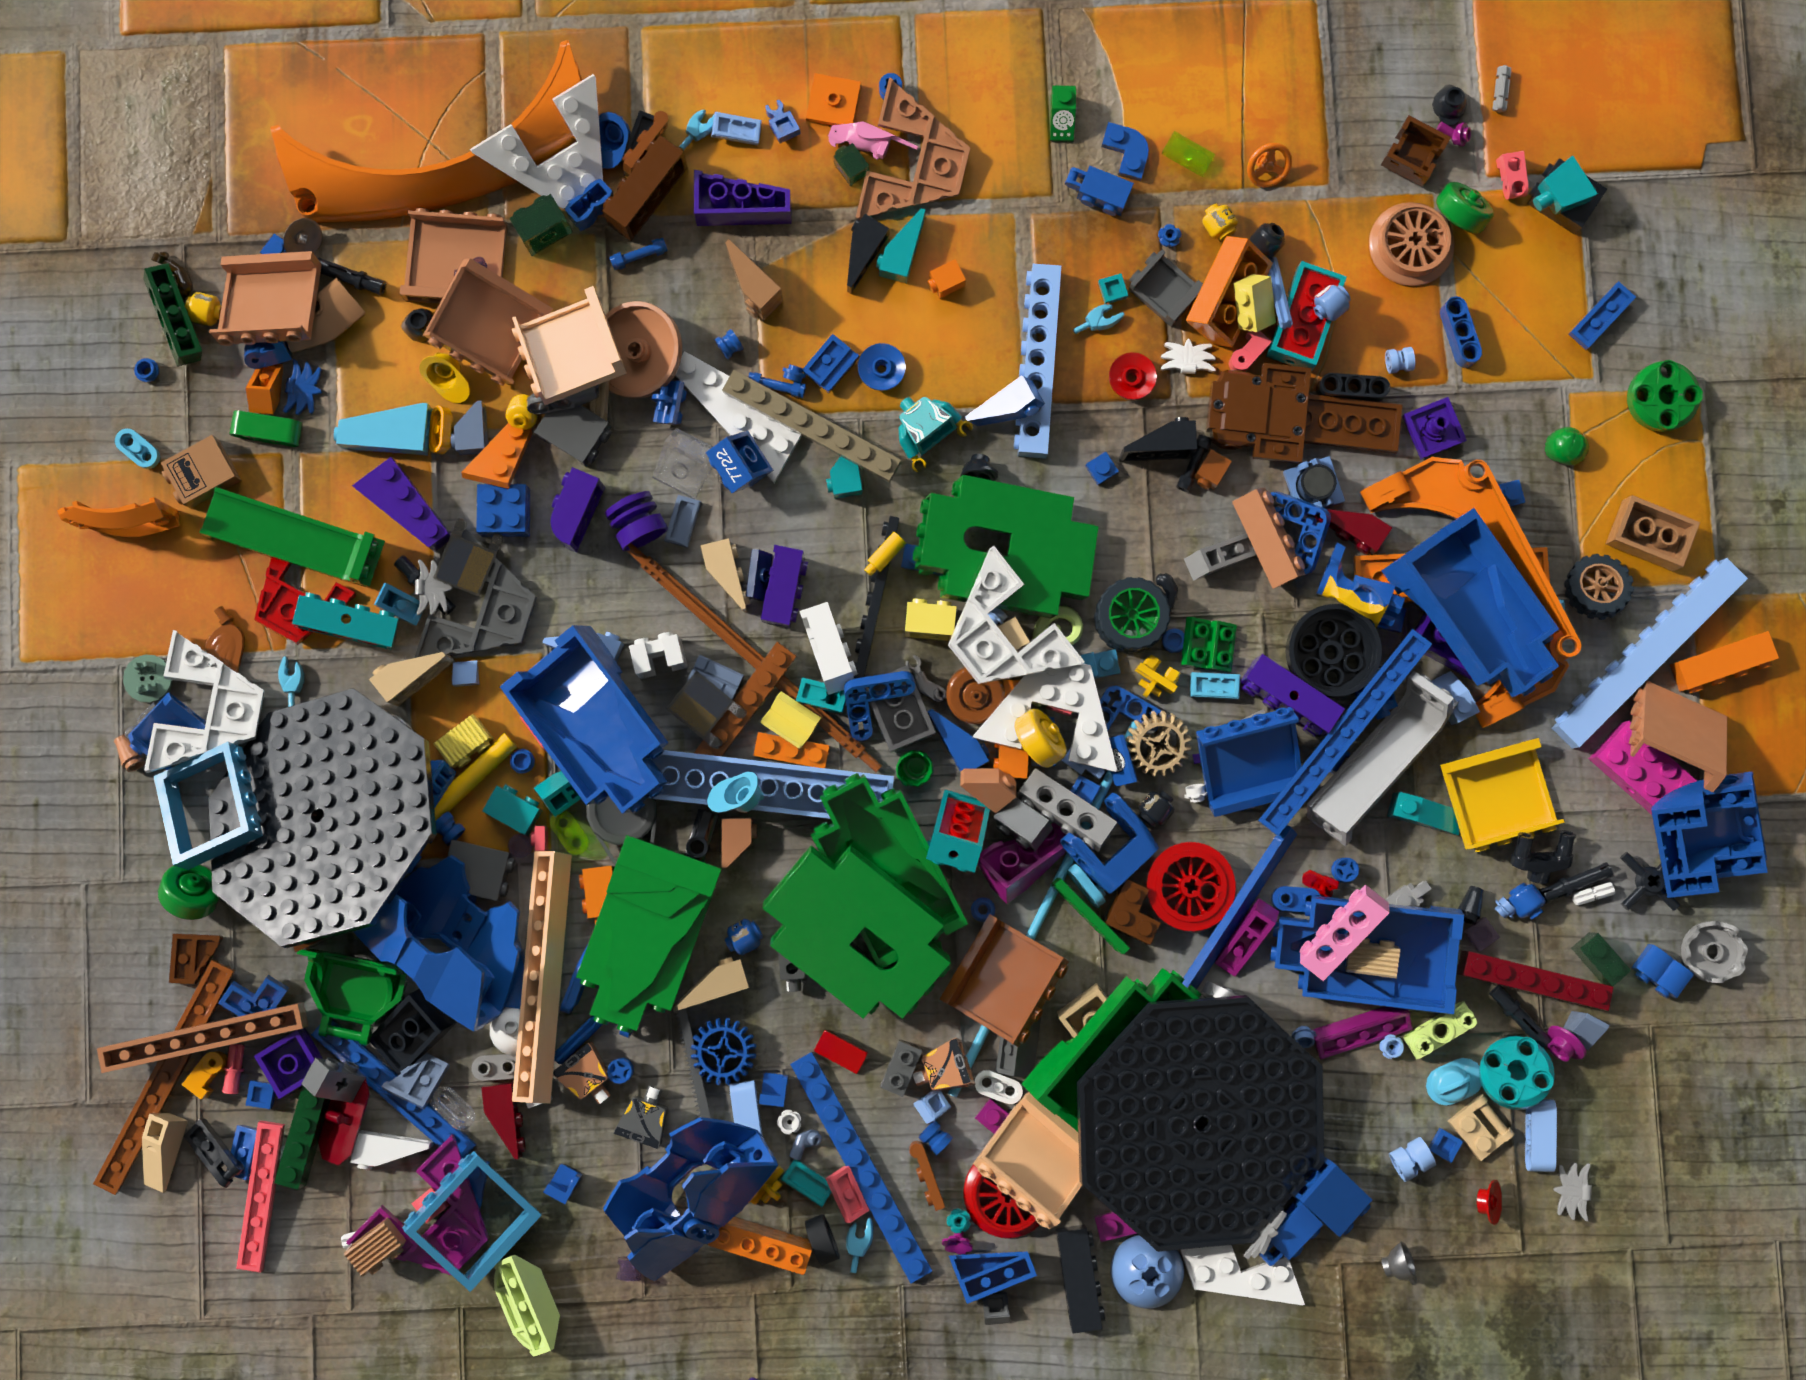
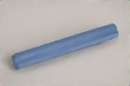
[1268,257,1293,329]

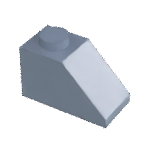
[451,401,488,455]
[1563,1011,1610,1050]

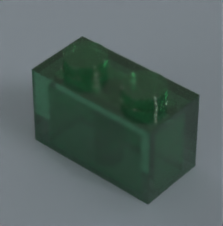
[1571,932,1631,987]

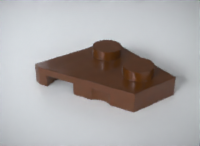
[169,933,223,984]

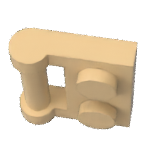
[1448,1094,1515,1161]

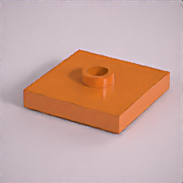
[806,73,861,126]

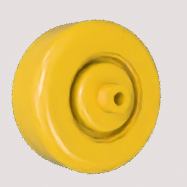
[1015,709,1067,768]

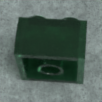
[509,194,572,256]

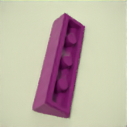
[1313,1006,1413,1060]

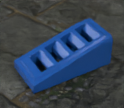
[431,760,456,808]

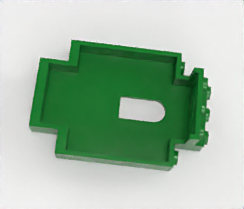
[913,475,1099,619]
[763,845,951,1019]

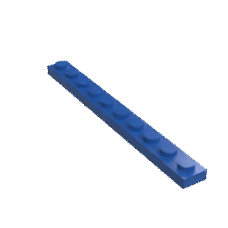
[1258,629,1432,836]
[790,1052,932,1283]

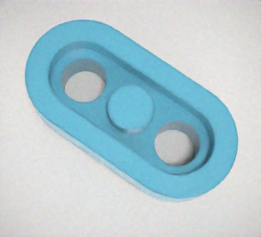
[115,429,160,469]
[1067,864,1106,908]

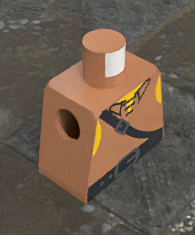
[913,1038,975,1091]
[553,1041,611,1104]

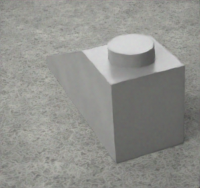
[1184,533,1257,581]

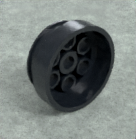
[1285,604,1382,698]

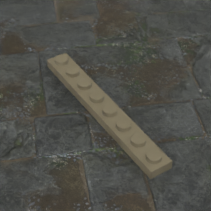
[722,370,901,483]

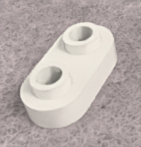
[974,1070,1023,1104]

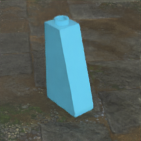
[334,403,433,455]

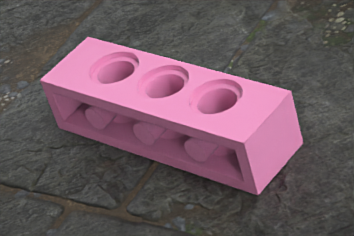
[1300,885,1390,981]

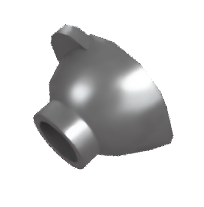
[1382,1241,1417,1285]

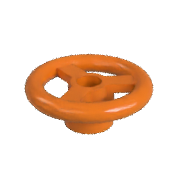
[1247,143,1292,188]

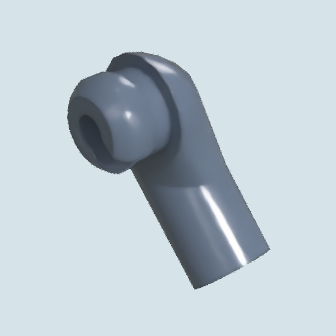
[789,1130,822,1160]

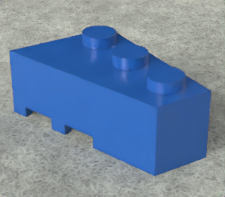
[949,1251,1037,1304]

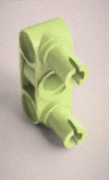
[1403,1001,1477,1059]

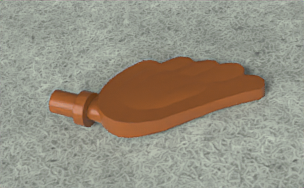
[205,606,245,673]

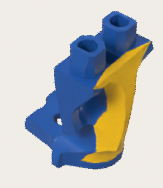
[1317,543,1405,628]

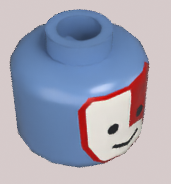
[1313,285,1351,321]

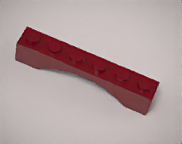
[1456,951,1614,1011]

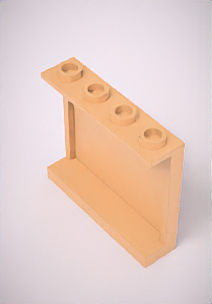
[512,286,626,405]
[973,1092,1082,1229]

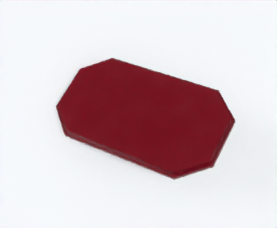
[318,1078,370,1166]

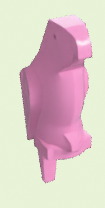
[828,121,918,160]

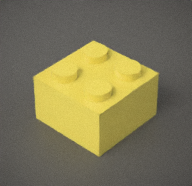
[905,599,956,641]

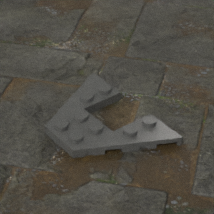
[414,523,537,658]

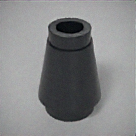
[1457,886,1484,924]

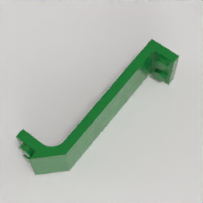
[199,487,385,586]

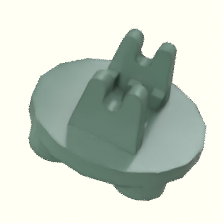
[123,654,173,703]

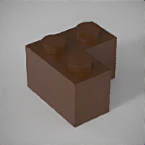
[1104,879,1161,945]

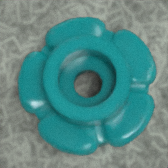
[947,1208,971,1233]

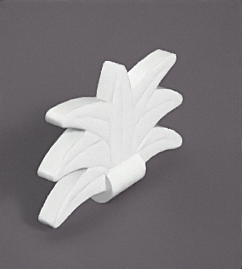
[1160,339,1216,374]

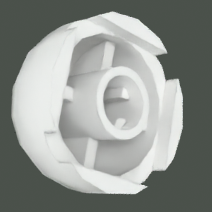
[490,1007,520,1056]

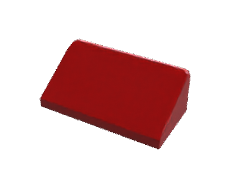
[814,1029,868,1074]

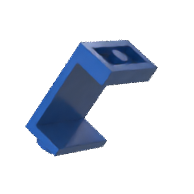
[128,692,206,770]

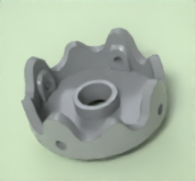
[1681,921,1748,983]

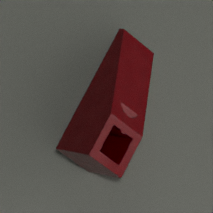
[1311,509,1392,555]
[481,1082,526,1159]

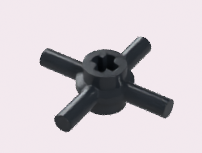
[1620,852,1680,911]

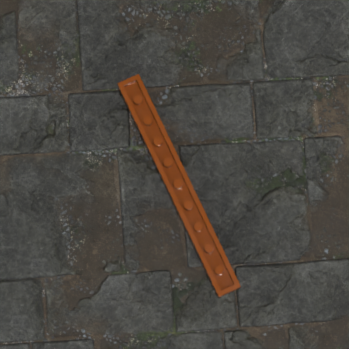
[93,960,236,1195]

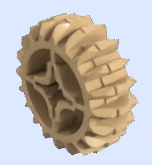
[1126,711,1192,776]

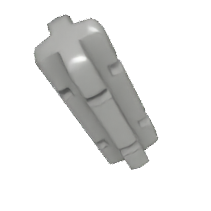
[1492,65,1512,113]

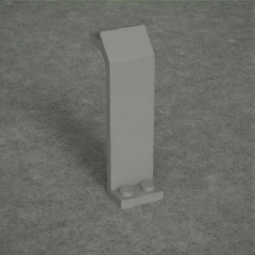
[1307,671,1459,847]

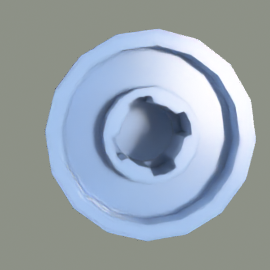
[1389,1137,1436,1182]

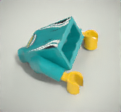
[898,397,973,473]

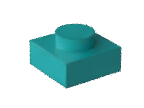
[1098,273,1128,304]

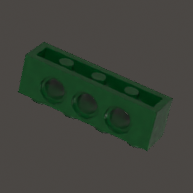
[143,263,202,367]

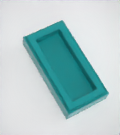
[781,1159,832,1207]

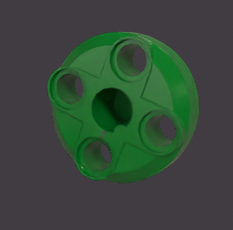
[1627,360,1703,432]

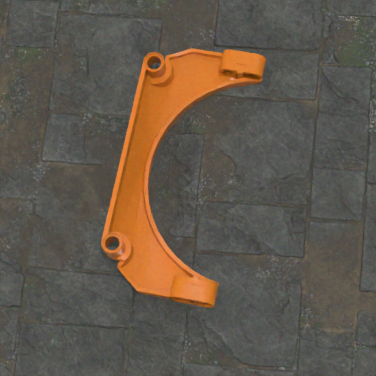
[1360,457,1581,728]

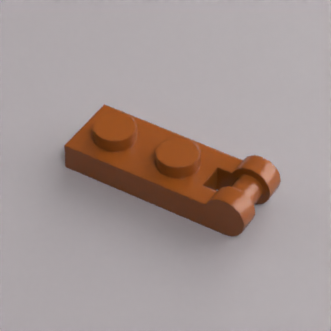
[622,111,668,175]
[909,1141,945,1211]

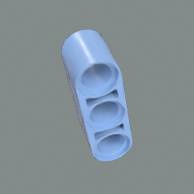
[730,1080,763,1136]
[1525,1099,1557,1172]

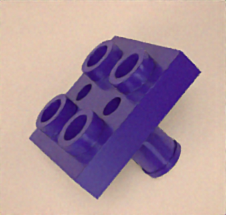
[1402,397,1467,460]

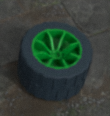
[1094,577,1171,654]

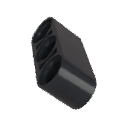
[1316,373,1391,402]

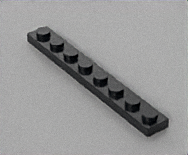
[853,516,899,708]

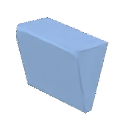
[452,660,479,687]
[914,1090,951,1124]

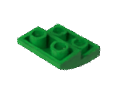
[1181,617,1237,672]

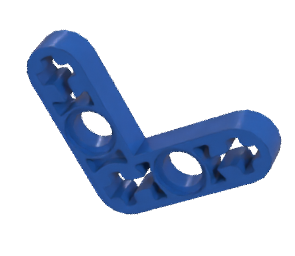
[1271,492,1331,574]
[844,671,916,741]
[1100,686,1162,732]

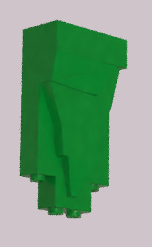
[811,773,968,969]
[576,835,722,1033]
[1022,968,1202,1132]

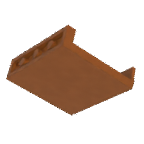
[940,914,1069,1047]

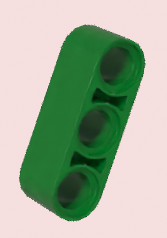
[229,410,303,447]

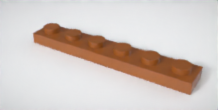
[694,642,797,757]

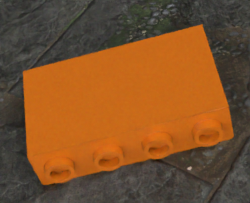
[708,1217,812,1275]

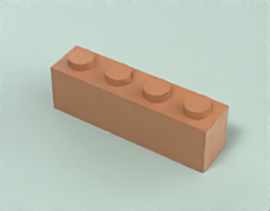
[1232,488,1306,589]

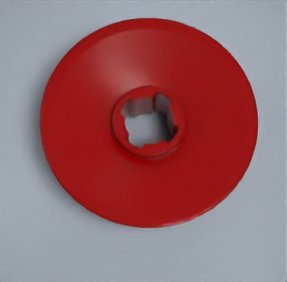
[1477,1180,1502,1225]

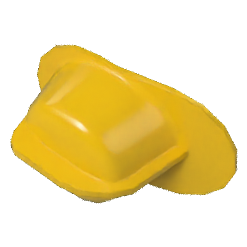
[419,352,470,403]

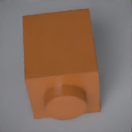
[1194,449,1232,490]

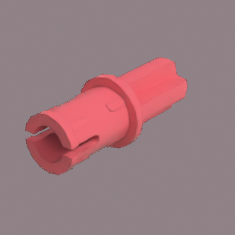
[222,1044,245,1094]

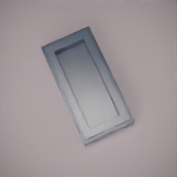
[664,495,702,548]

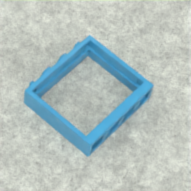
[154,742,263,870]
[402,1151,541,1292]

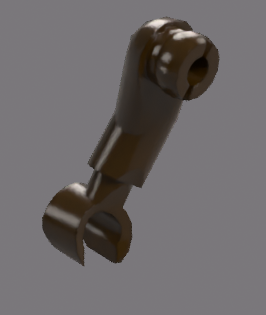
[151,252,193,297]

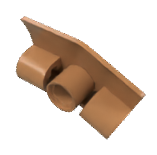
[286,278,366,353]

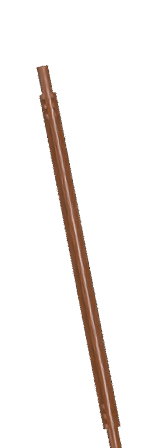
[627,543,882,773]

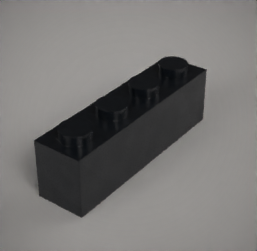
[1056,1224,1106,1334]

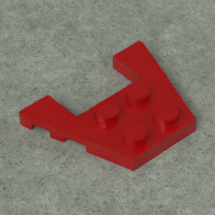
[254,557,356,645]

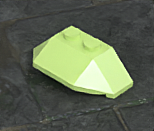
[494,1255,560,1357]

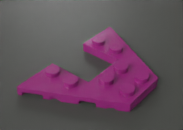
[345,1134,489,1275]

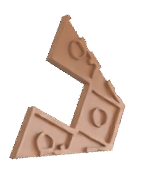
[855,78,970,219]

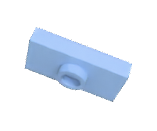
[711,112,762,145]

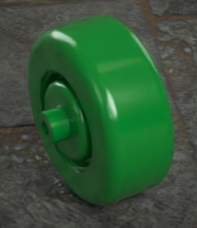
[1436,182,1494,233]
[158,865,220,920]

